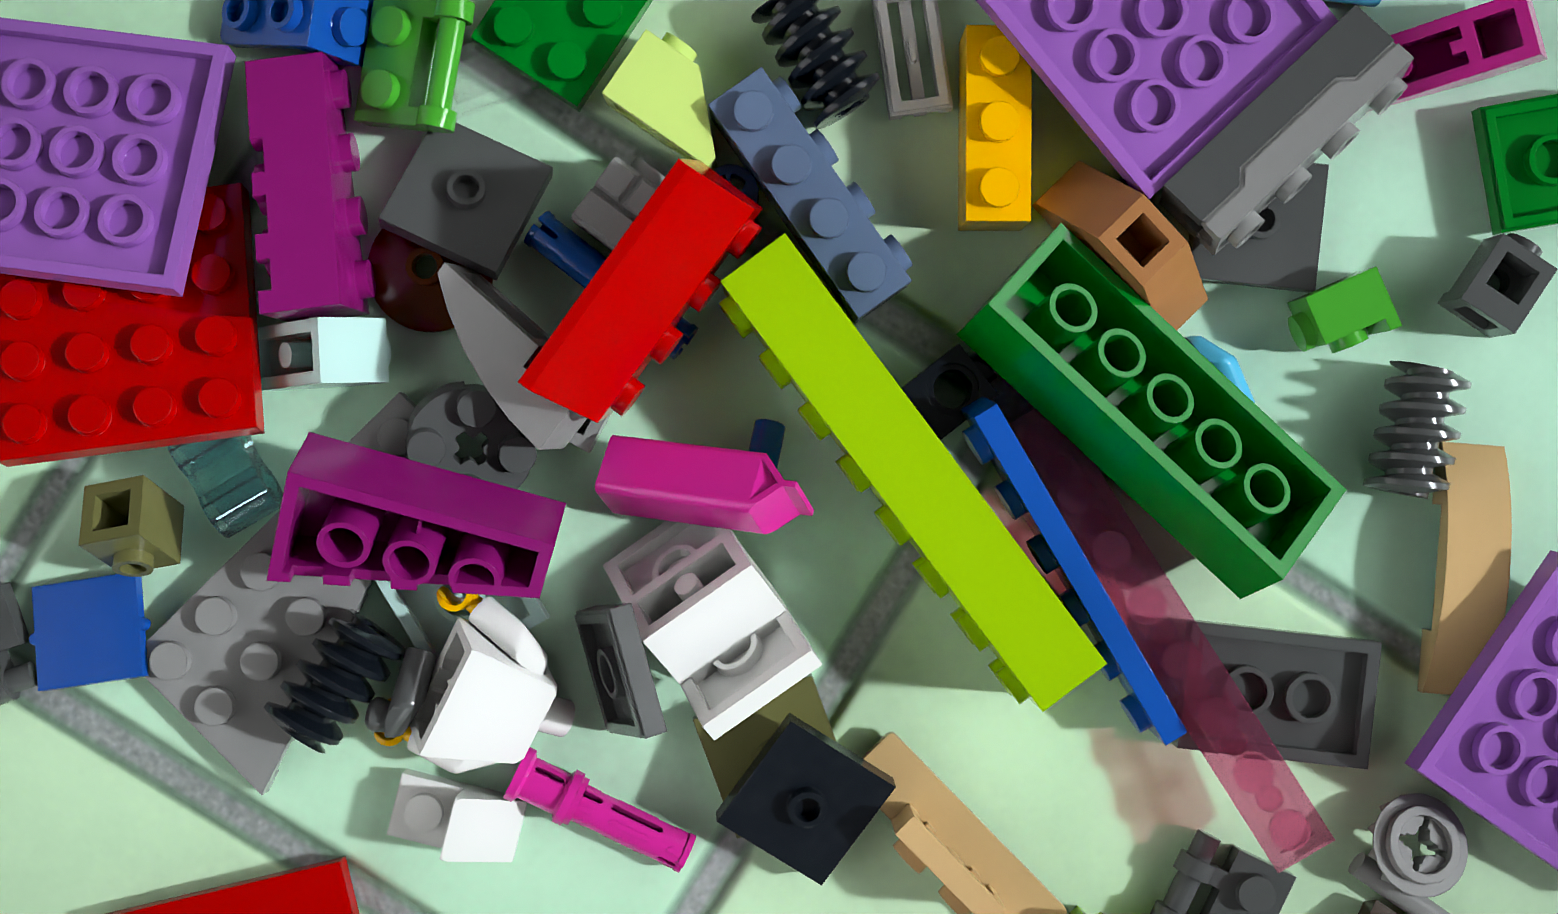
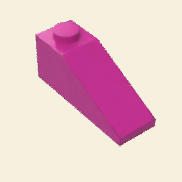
[1368,0,1548,112]

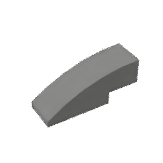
[437,263,587,450]

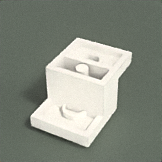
[603,521,823,741]

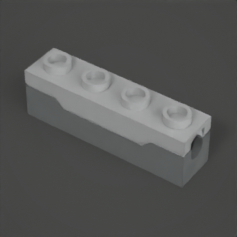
[1159,5,1414,256]

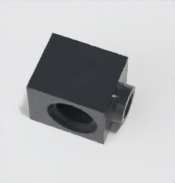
[901,344,999,440]

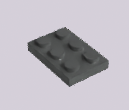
[1172,619,1382,769]

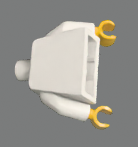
[374,586,575,774]

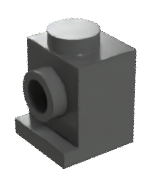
[1437,233,1558,338]

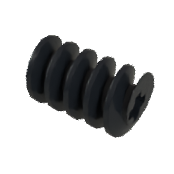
[751,0,880,129]
[264,609,405,753]

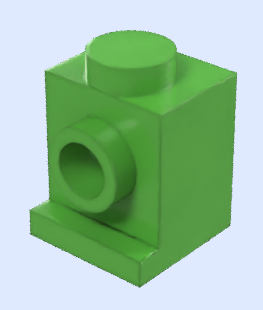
[1287,266,1402,353]

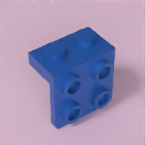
[220,0,374,67]

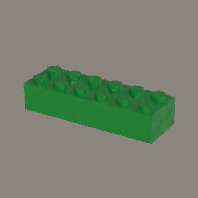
[956,223,1347,599]

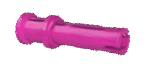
[503,747,696,873]

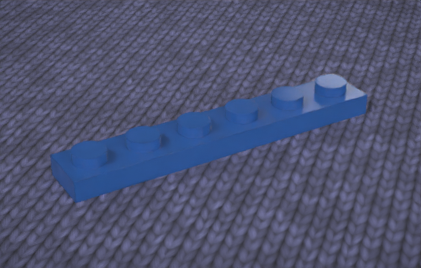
[961,396,1187,746]

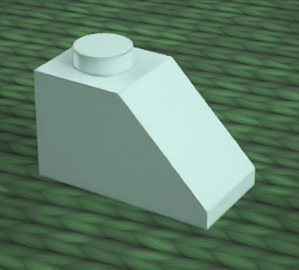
[258,317,391,391]

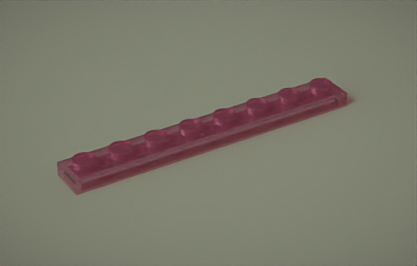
[1009,408,1335,873]

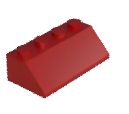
[518,158,763,423]

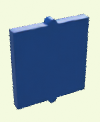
[29,574,151,691]

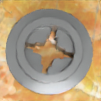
[1367,793,1468,898]

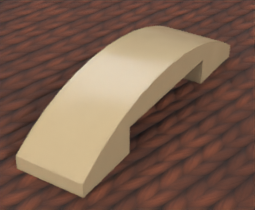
[1417,442,1512,695]

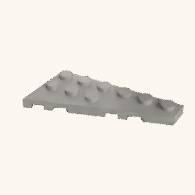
[145,392,417,795]

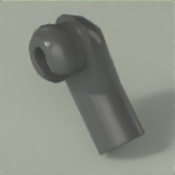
[365,647,437,738]

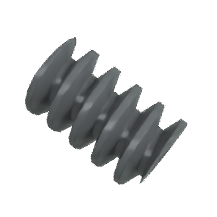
[1363,361,1472,499]

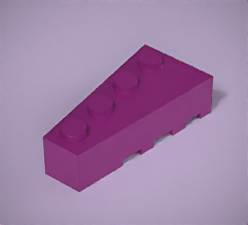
[245,52,376,322]
[266,432,566,598]

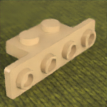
[862,732,1067,914]

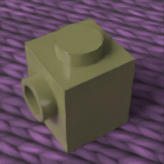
[79,475,184,577]

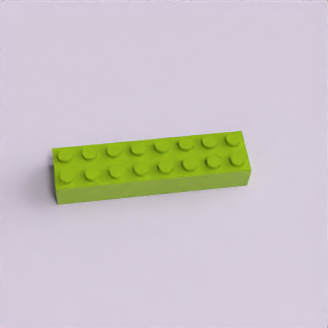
[719,233,1107,712]

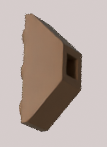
[1031,161,1208,330]

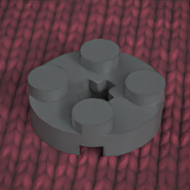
[405,381,537,489]

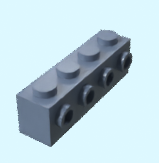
[708,67,913,324]

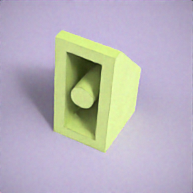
[602,29,718,170]

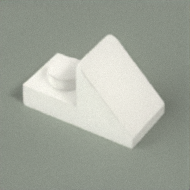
[387,769,528,862]

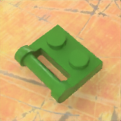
[354,0,475,133]

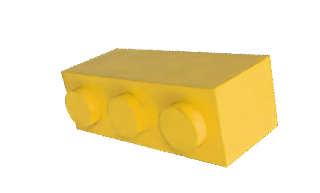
[958,25,1032,231]

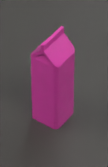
[595,435,814,534]

